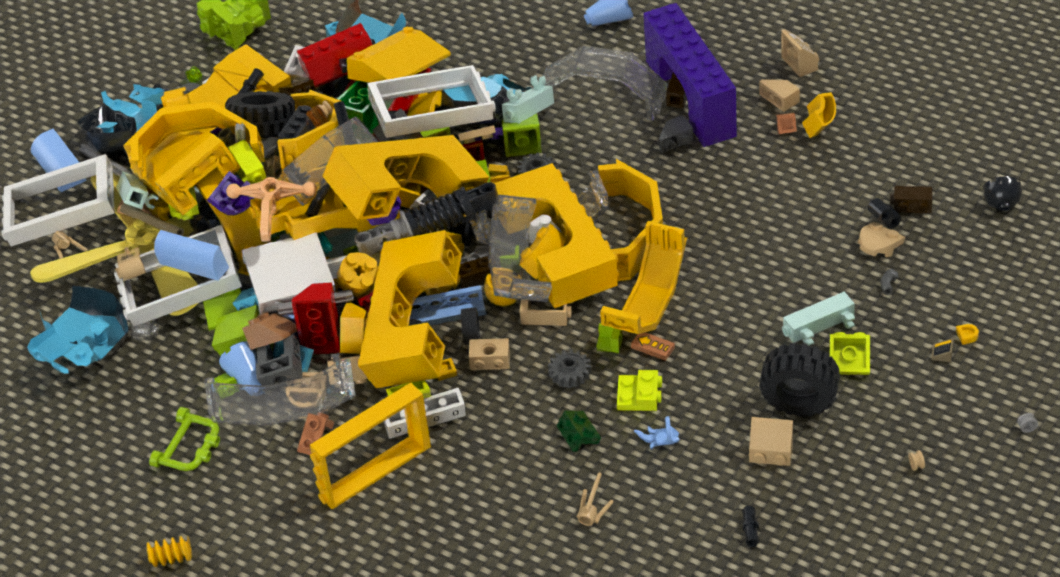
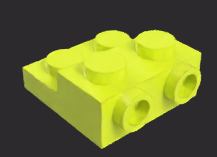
[830,332,870,375]
[617,370,662,411]

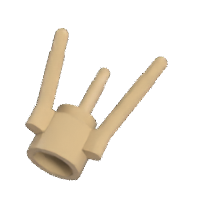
[52,231,87,259]
[577,472,613,526]

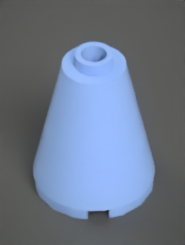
[584,0,633,26]
[219,342,265,397]

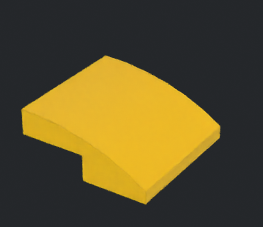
[407,90,442,116]

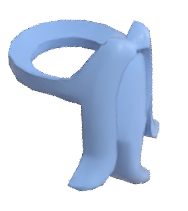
[634,416,680,450]

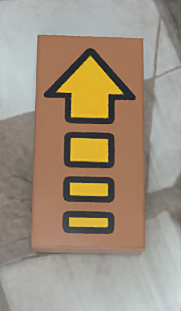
[631,333,675,361]

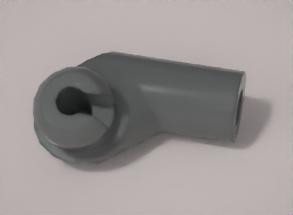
[880,269,899,295]

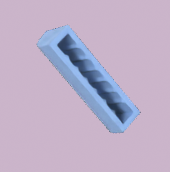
[31,129,87,192]
[154,230,229,281]

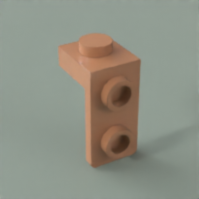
[297,412,334,455]

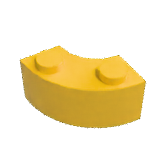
[802,92,836,138]
[519,223,567,279]

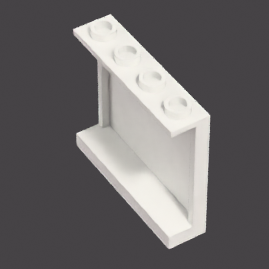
[242,232,335,314]

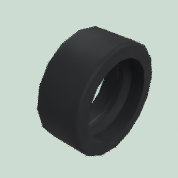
[461,307,480,345]

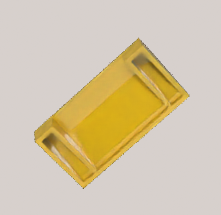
[347,27,451,83]

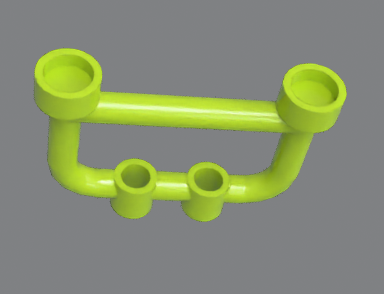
[149,407,220,471]

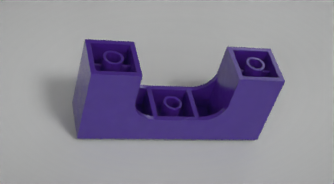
[643,3,737,147]

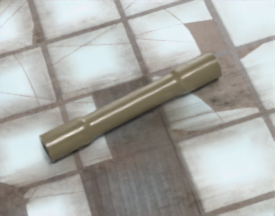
[120,203,184,236]

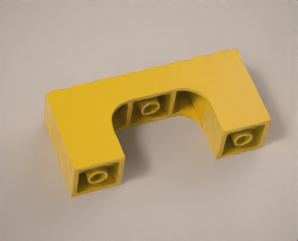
[322,135,489,220]
[493,163,619,309]
[358,230,462,388]

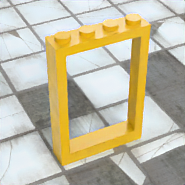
[310,382,431,509]

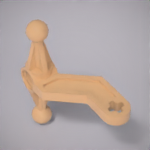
[226,177,317,241]

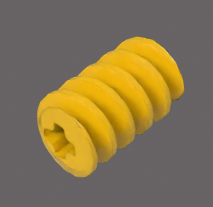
[146,536,192,567]

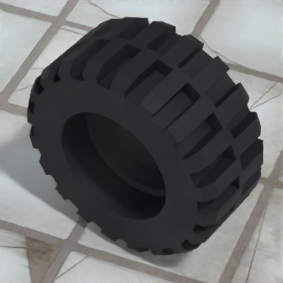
[225,91,295,138]
[759,343,840,417]

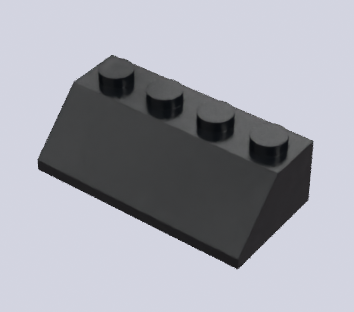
[276,105,327,157]

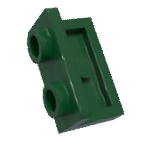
[557,410,601,452]

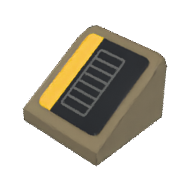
[931,339,954,362]

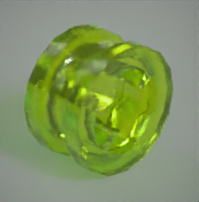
[185,66,202,83]

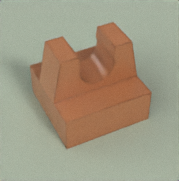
[776,113,797,134]

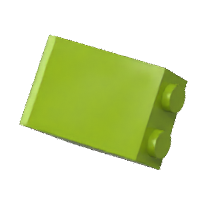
[501,113,542,157]
[212,305,274,356]

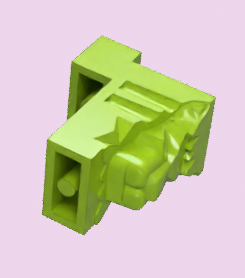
[196,0,271,50]

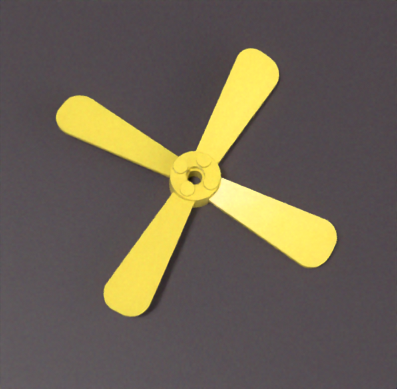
[30,173,198,316]

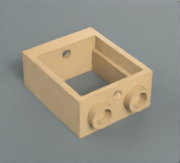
[520,283,573,326]

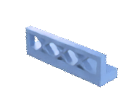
[410,285,486,326]

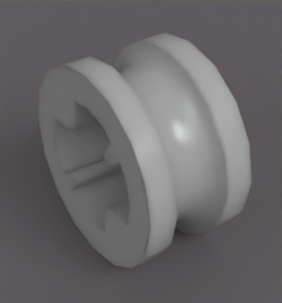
[1017,413,1038,433]

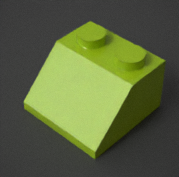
[203,288,241,331]

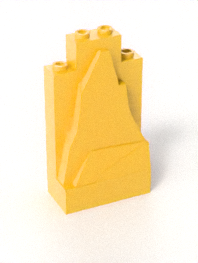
[164,44,291,134]
[130,130,241,215]
[248,165,400,240]

